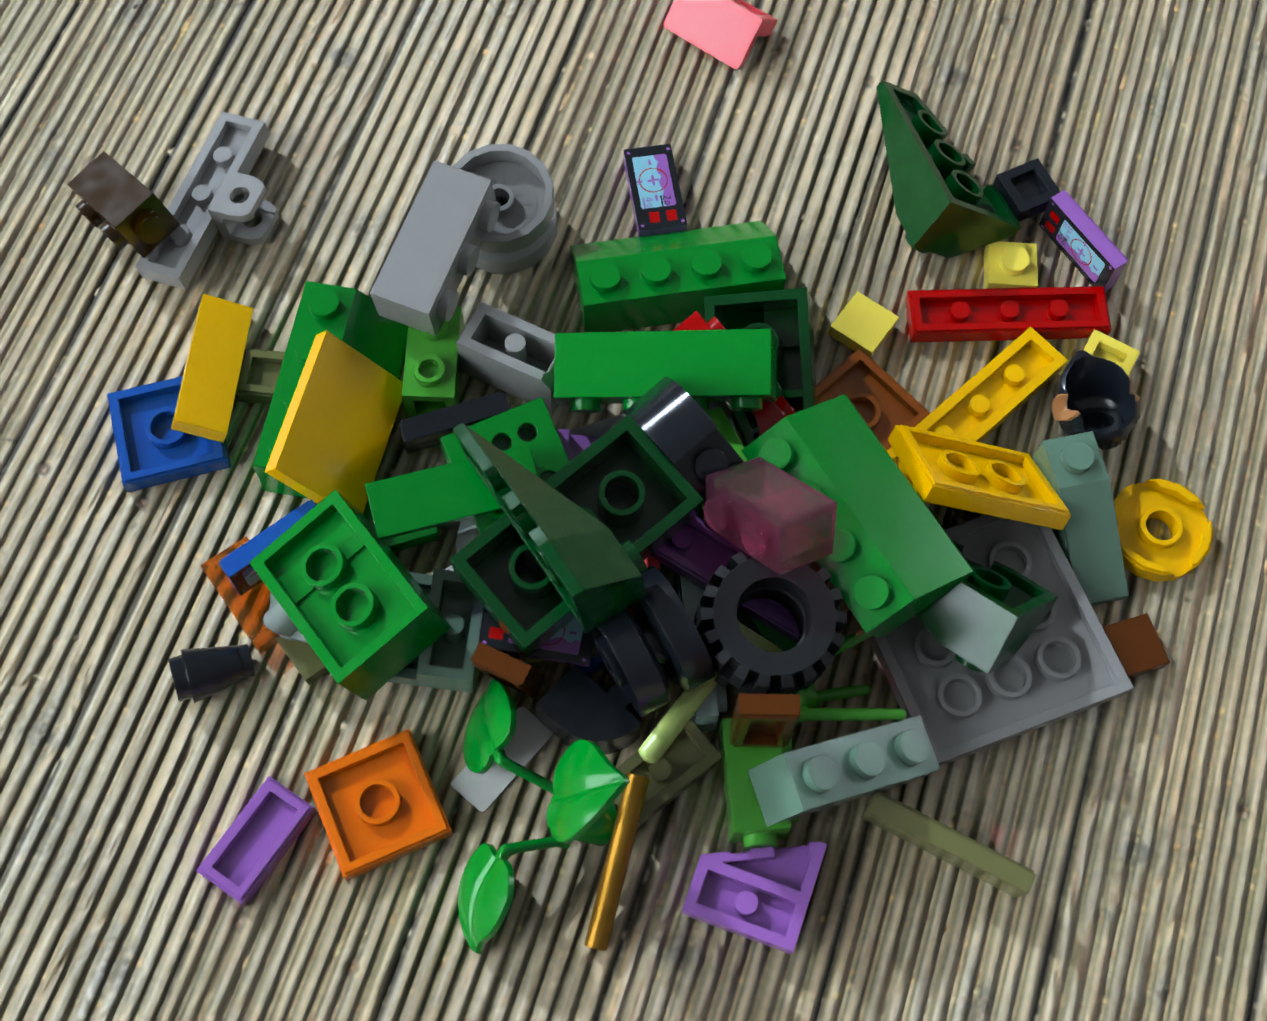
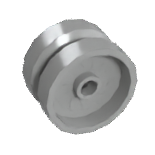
[453,144,557,274]

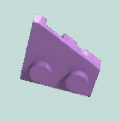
[681,841,827,955]

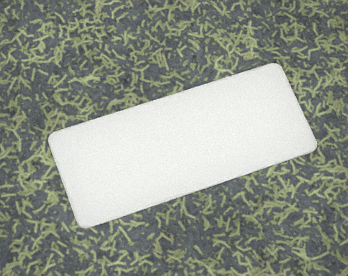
[451,707,553,812]

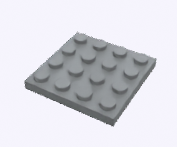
[869,515,1134,767]

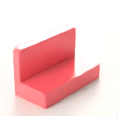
[663,0,778,69]

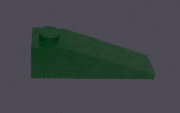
[876,80,1021,258]
[704,287,817,499]
[453,423,648,634]
[916,541,1058,674]

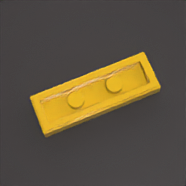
[171,294,253,443]

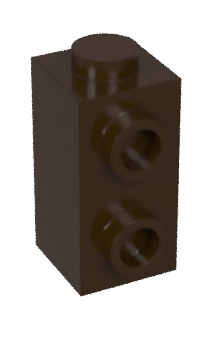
[67,151,180,258]

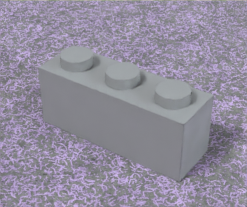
[370,160,500,336]

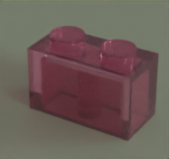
[704,457,837,575]

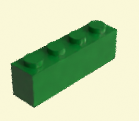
[554,329,777,413]

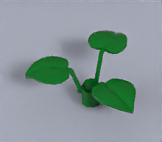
[458,679,630,954]

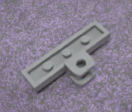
[135,111,279,290]

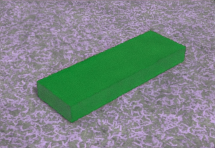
[365,444,538,541]

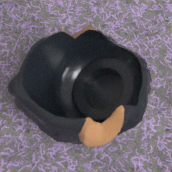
[1051,350,1141,450]

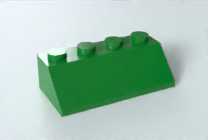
[570,221,786,332]
[253,281,408,502]
[741,394,975,638]

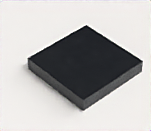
[399,391,510,454]

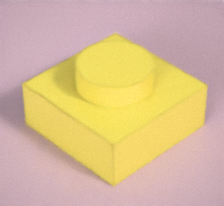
[983,241,1038,289]

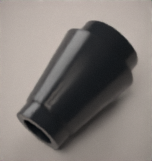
[168,644,255,703]

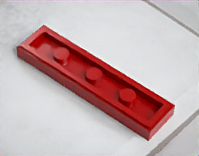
[905,286,1112,343]

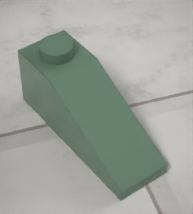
[1032,431,1129,606]

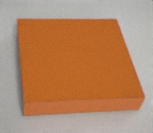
[304,729,453,881]

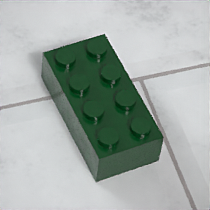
[450,414,704,658]

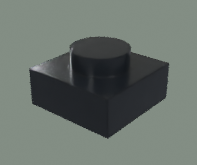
[993,158,1061,222]

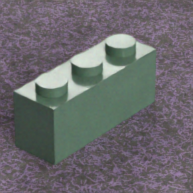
[748,715,940,827]

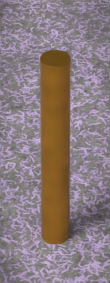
[584,772,650,951]

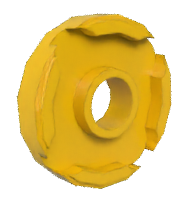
[1114,479,1214,582]

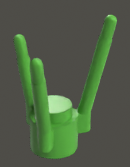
[797,629,907,723]

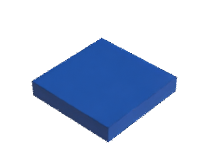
[107,376,231,492]

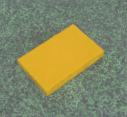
[265,330,403,513]
[888,425,1072,530]

